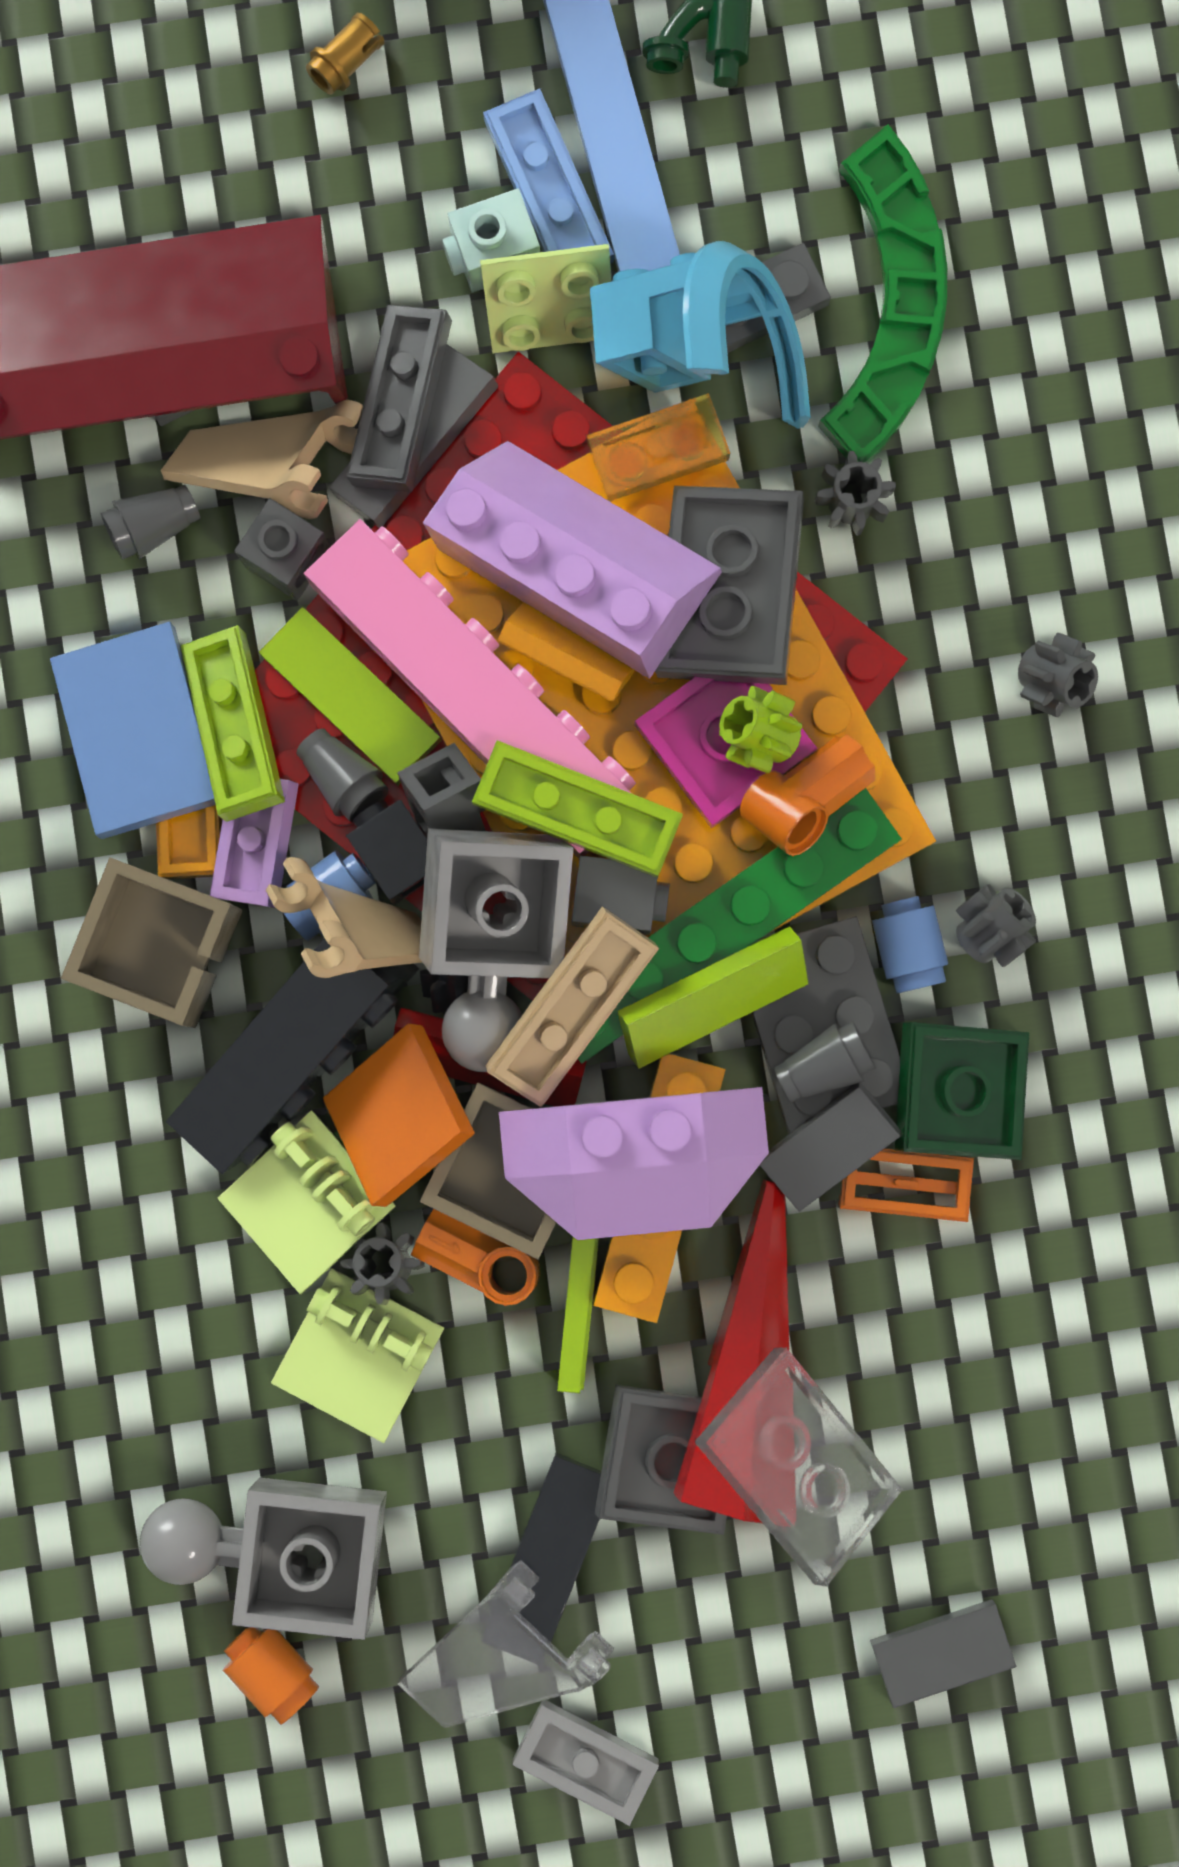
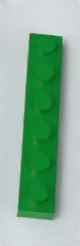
[578,788,902,1064]

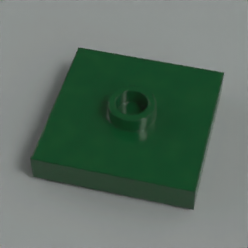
[895,1022,1029,1160]

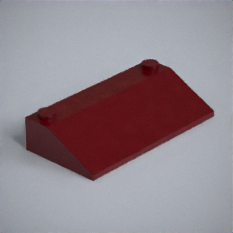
[0,215,348,440]

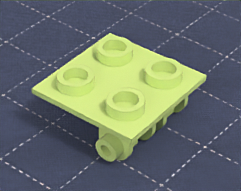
[480,244,611,354]
[218,1110,396,1294]
[271,1268,444,1443]

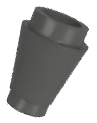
[101,484,201,560]
[296,729,389,823]
[774,1022,876,1102]

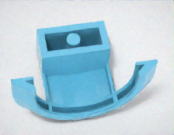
[590,241,811,429]

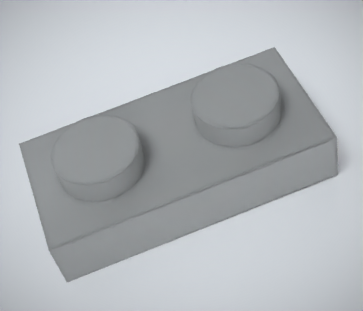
[512,1699,659,1826]

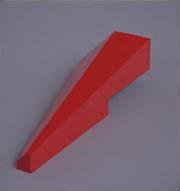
[674,1180,793,1527]

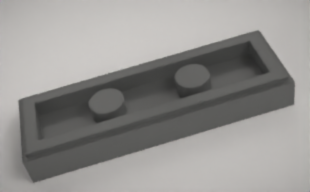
[346,305,452,492]
[329,344,498,528]

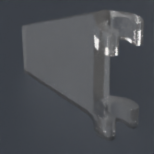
[398,1560,614,1728]

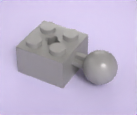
[419,828,573,1072]
[140,1477,387,1640]

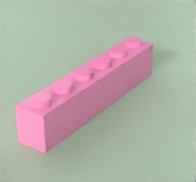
[304,519,636,859]

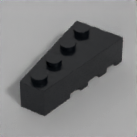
[165,938,419,1174]

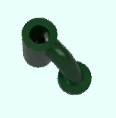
[642,0,752,88]

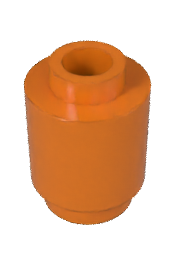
[222,1627,319,1725]

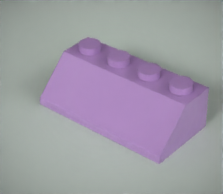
[423,441,722,679]

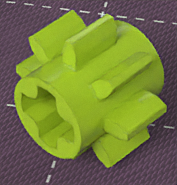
[719,686,802,773]

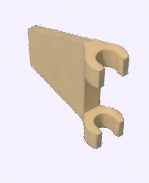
[161,400,363,519]
[266,857,422,978]

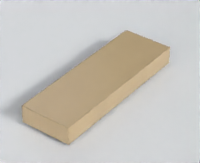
[485,906,659,1107]

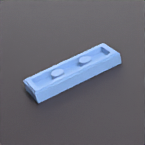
[483,88,614,263]

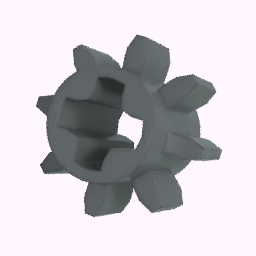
[815,451,896,536]
[1018,633,1098,717]
[956,884,1036,967]
[340,1223,425,1306]

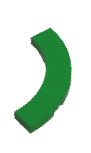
[818,124,948,463]

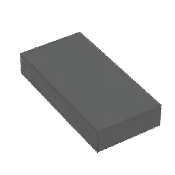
[760,1083,901,1212]
[870,1599,1017,1708]

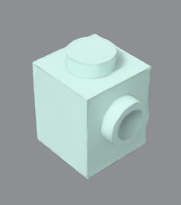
[442,188,540,293]

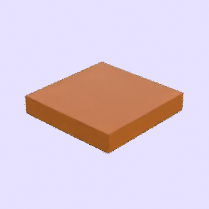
[323,1023,475,1207]

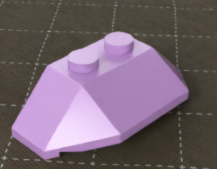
[499,1087,769,1240]

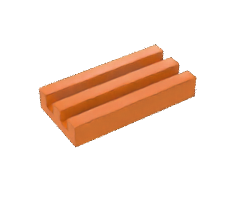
[838,1148,974,1222]

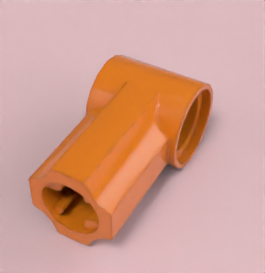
[740,735,875,856]
[411,1209,541,1306]

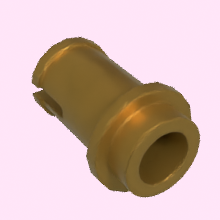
[306,12,385,95]

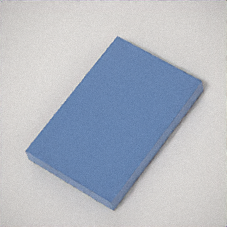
[50,621,216,839]

